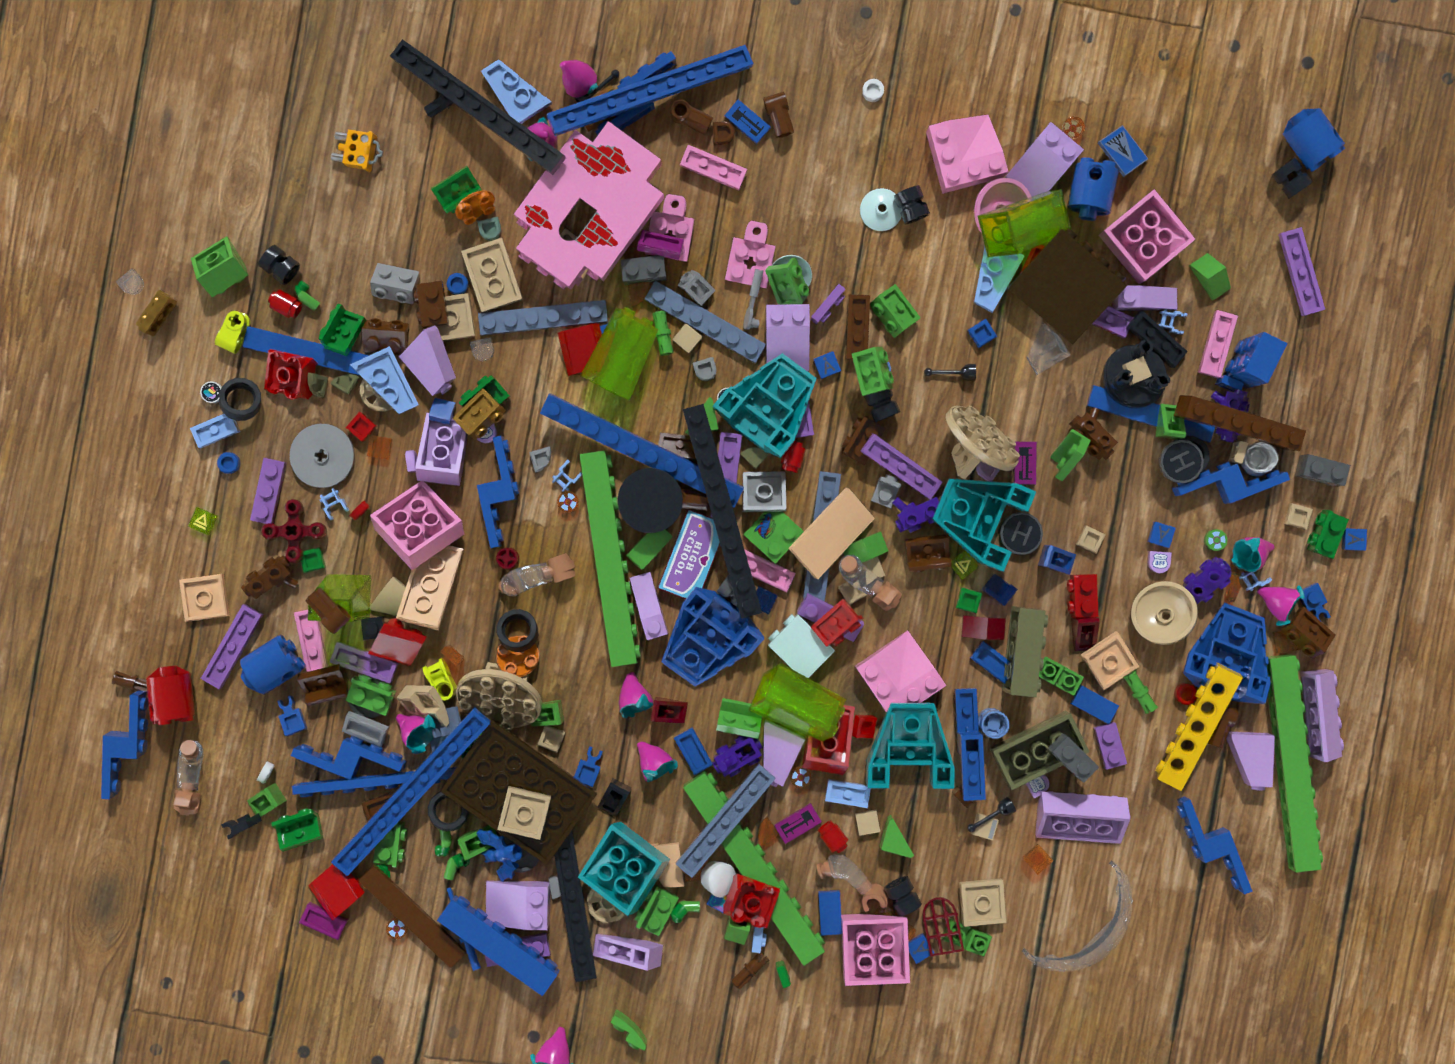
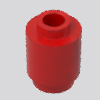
[268,289,302,319]
[780,441,806,473]
[818,820,849,853]

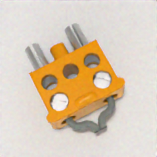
[331,129,383,173]

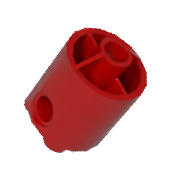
[146,665,195,725]

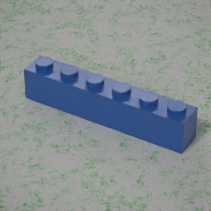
[437,895,560,996]

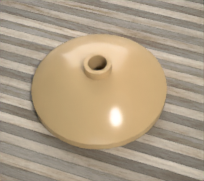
[1131,581,1198,645]

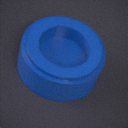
[446,273,469,295]
[217,452,241,474]

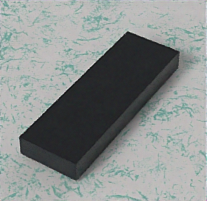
[1126,310,1188,368]

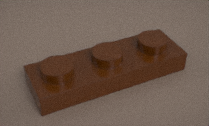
[846,294,870,360]

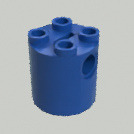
[1283,108,1345,172]
[1067,157,1119,221]
[240,634,306,695]

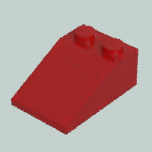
[802,700,855,775]

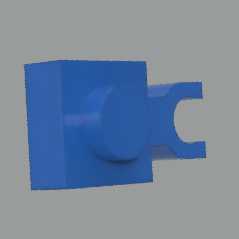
[1300,583,1331,621]
[277,696,308,737]
[574,747,603,787]

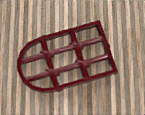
[923,897,965,957]

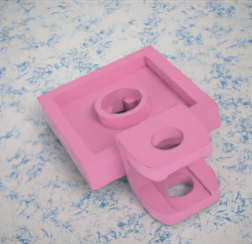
[645,194,695,262]
[725,221,775,289]

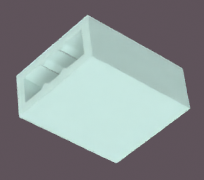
[768,614,835,679]

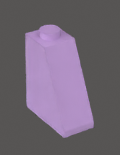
[399,326,456,396]
[763,719,805,787]
[1226,731,1275,790]

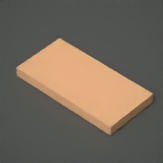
[788,488,875,579]
[396,545,464,630]

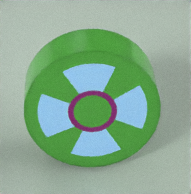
[1204,529,1228,551]

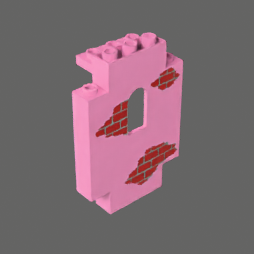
[514,121,664,290]

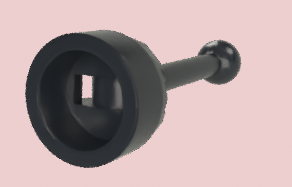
[575,70,620,103]
[924,364,976,381]
[967,797,1016,832]

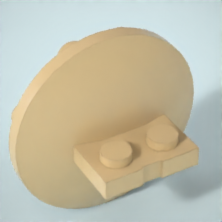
[946,406,1020,479]
[456,662,542,731]

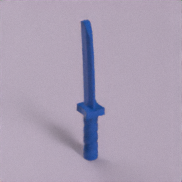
[447,887,481,971]

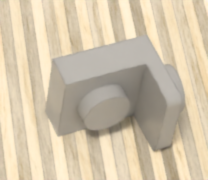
[678,270,715,306]
[871,474,901,509]

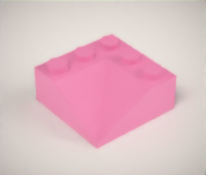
[926,115,1008,194]
[1098,189,1195,284]
[370,481,464,570]
[855,630,946,712]
[841,914,910,986]

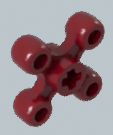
[261,499,327,563]

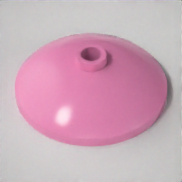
[974,178,1034,244]

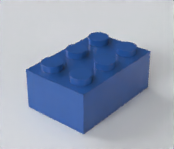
[1225,332,1288,389]

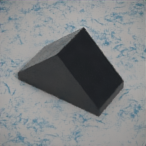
[597,778,631,817]

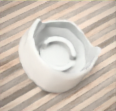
[1241,442,1279,477]
[701,861,736,898]

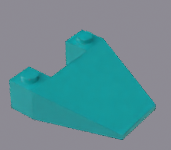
[932,479,1036,572]
[866,703,955,789]

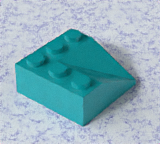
[578,821,671,916]

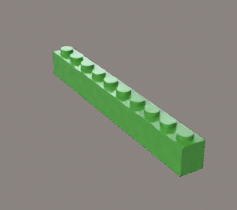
[580,451,641,667]
[1267,654,1323,873]
[683,770,825,966]

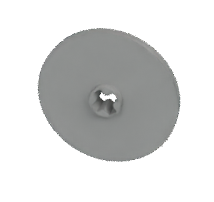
[290,424,355,488]

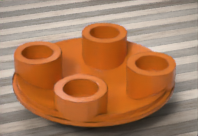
[455,190,495,225]
[497,635,539,677]

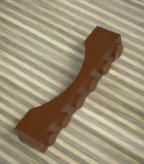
[1174,395,1306,451]

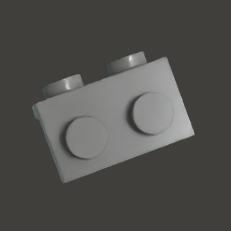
[370,263,420,304]

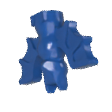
[476,829,522,882]

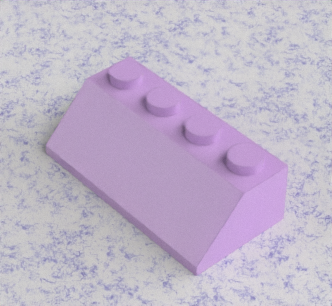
[1300,669,1344,762]
[1036,791,1130,844]

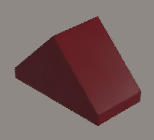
[961,615,1006,640]
[1071,617,1100,652]
[651,697,688,723]

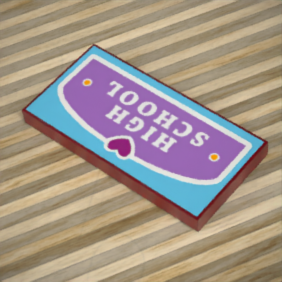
[657,509,720,599]

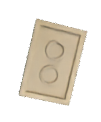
[461,238,523,313]

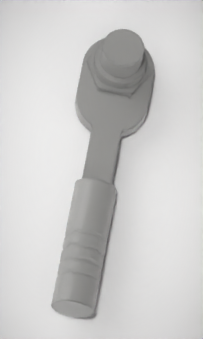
[743,269,763,330]

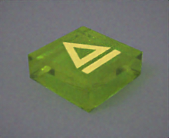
[188,507,218,535]
[951,550,979,580]

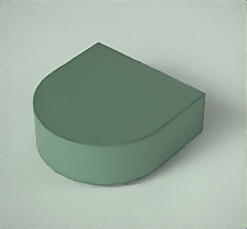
[477,217,502,241]

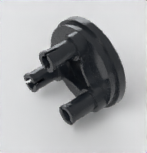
[1102,340,1170,408]
[618,468,683,533]

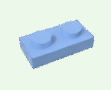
[190,414,240,448]
[825,779,871,808]
[752,927,767,953]

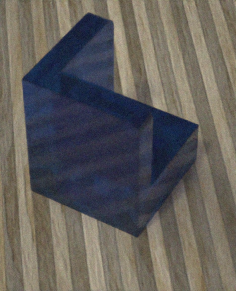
[981,574,1018,606]

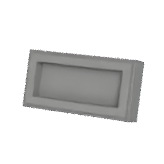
[342,711,389,747]

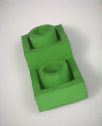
[626,530,673,570]
[1039,656,1085,696]
[941,918,992,956]
[611,1009,647,1050]

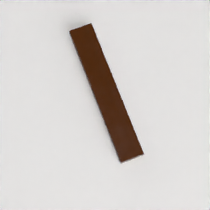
[358,864,466,968]

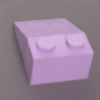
[1005,122,1084,204]
[766,304,810,372]
[415,413,467,486]
[486,881,551,930]

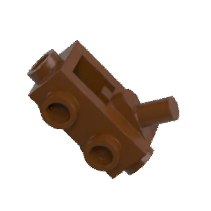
[1069,408,1118,460]
[241,555,298,600]

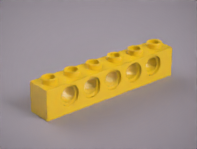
[1155,663,1243,791]

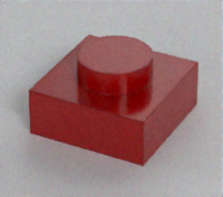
[345,411,377,442]
[852,715,877,738]

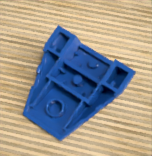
[661,587,764,687]
[1183,603,1271,704]

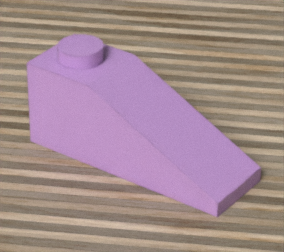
[1112,286,1177,311]
[630,572,669,640]
[593,934,663,971]

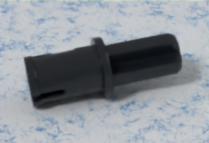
[424,94,454,118]

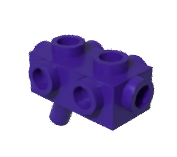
[1211,389,1250,443]
[892,497,939,533]
[1183,557,1231,604]
[712,736,763,777]

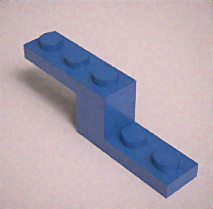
[595,51,677,136]
[477,436,520,548]
[1172,462,1290,504]
[954,688,986,801]
[101,691,148,799]
[291,736,407,780]
[1177,796,1253,895]

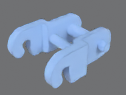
[1158,309,1188,335]
[552,460,583,492]
[320,488,349,520]
[1239,572,1272,591]

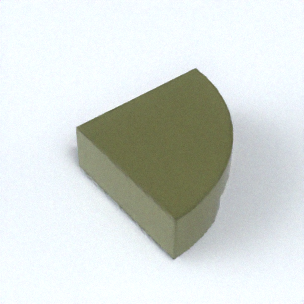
[308,373,328,398]
[330,374,361,396]
[740,447,770,469]

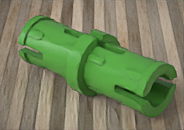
[652,311,674,356]
[1124,670,1158,714]

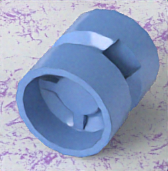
[978,708,1009,739]

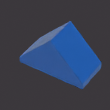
[1038,545,1076,575]

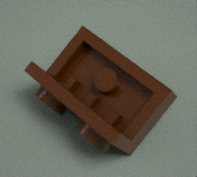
[414,281,449,329]
[362,318,409,355]
[905,534,952,572]
[297,664,348,706]

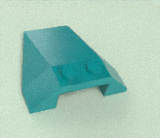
[713,353,817,458]

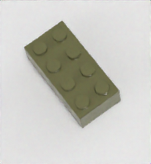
[1002,606,1048,697]
[989,710,1089,790]

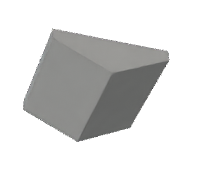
[743,472,786,512]

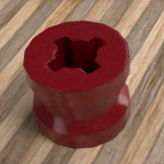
[496,548,519,569]

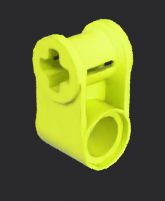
[215,311,251,354]
[423,658,457,700]

